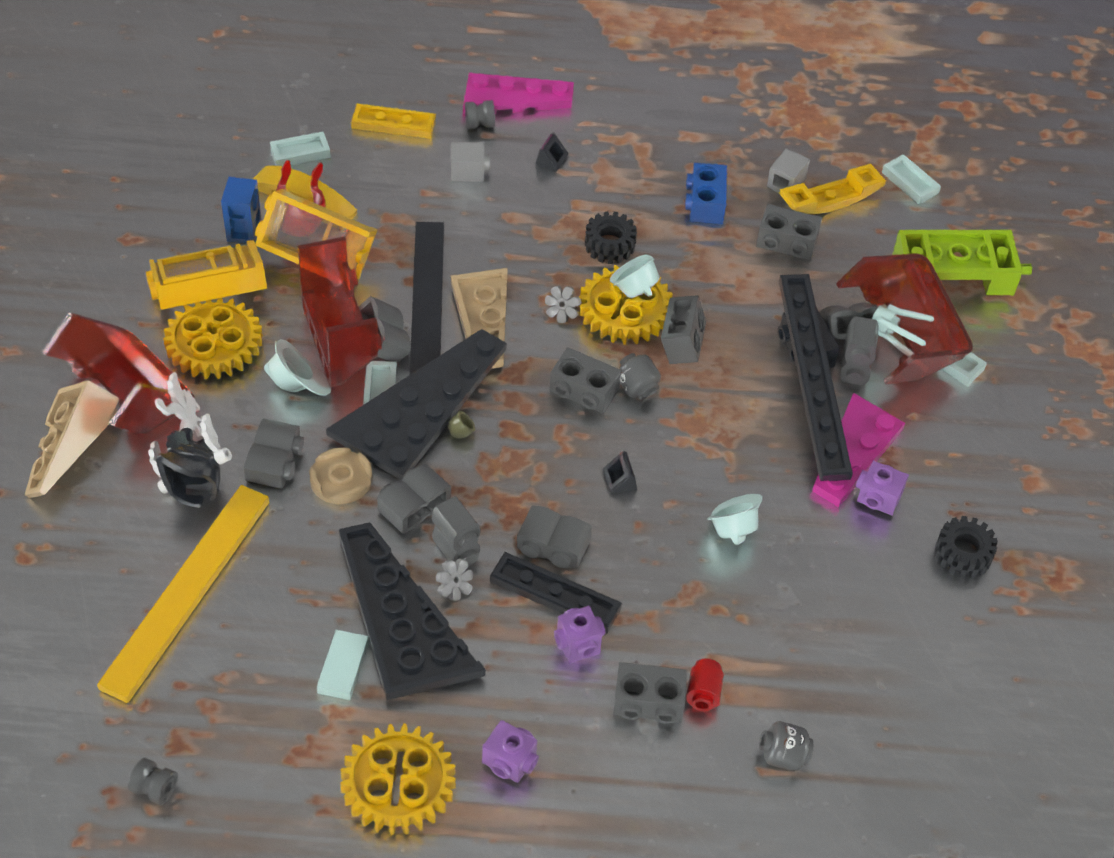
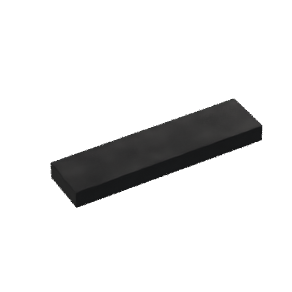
[490,552,622,634]

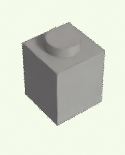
[451,142,490,182]
[767,148,810,193]

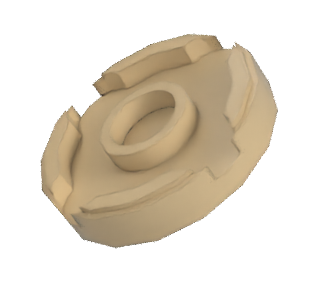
[309,447,373,505]

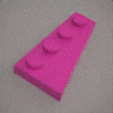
[463,73,574,117]
[812,393,905,507]

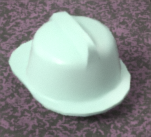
[610,254,660,298]
[264,339,331,396]
[707,494,763,545]

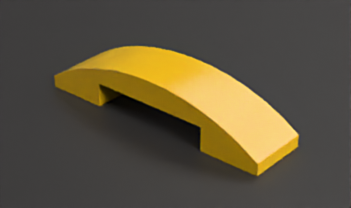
[779,163,886,214]
[253,165,357,230]

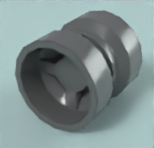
[465,100,495,129]
[128,758,178,805]

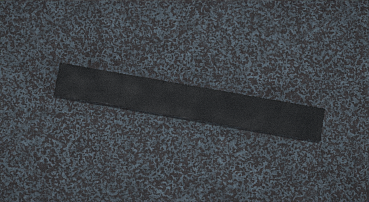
[410,222,444,374]
[779,274,853,481]

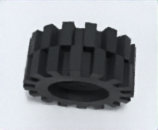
[585,211,637,264]
[935,516,998,578]

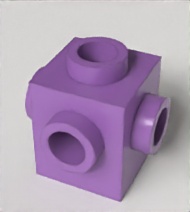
[856,460,909,516]
[554,606,605,664]
[482,720,539,783]

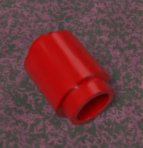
[686,659,724,712]

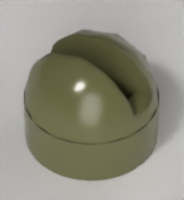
[448,411,475,439]

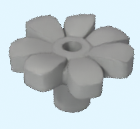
[545,286,581,323]
[436,559,473,601]

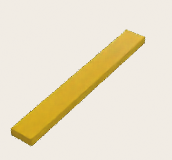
[97,485,270,703]

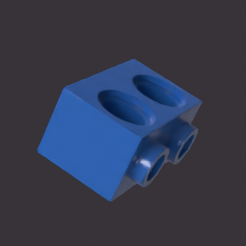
[685,162,727,224]
[221,177,262,244]

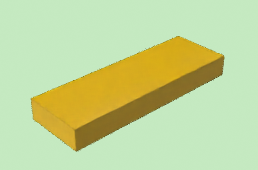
[351,103,436,139]

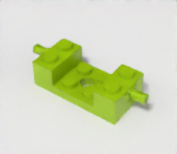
[877,230,1032,296]

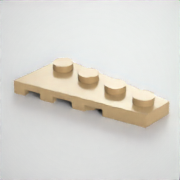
[451,268,508,369]

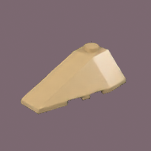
[25,380,119,498]

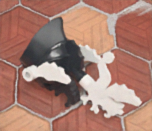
[148,372,232,508]

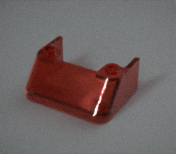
[298,236,382,387]
[836,253,973,385]
[42,312,195,435]

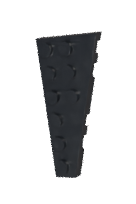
[326,329,507,480]
[338,522,486,701]

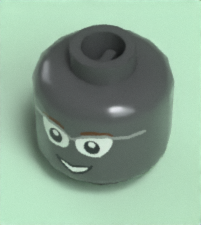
[619,353,661,400]
[759,721,814,771]

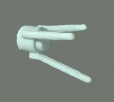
[872,304,934,368]

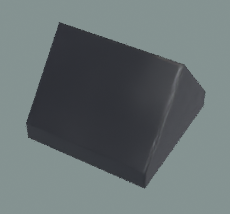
[535,133,569,171]
[603,451,637,494]

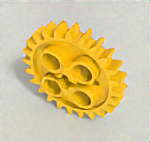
[578,265,673,345]
[163,298,263,379]
[340,723,456,835]

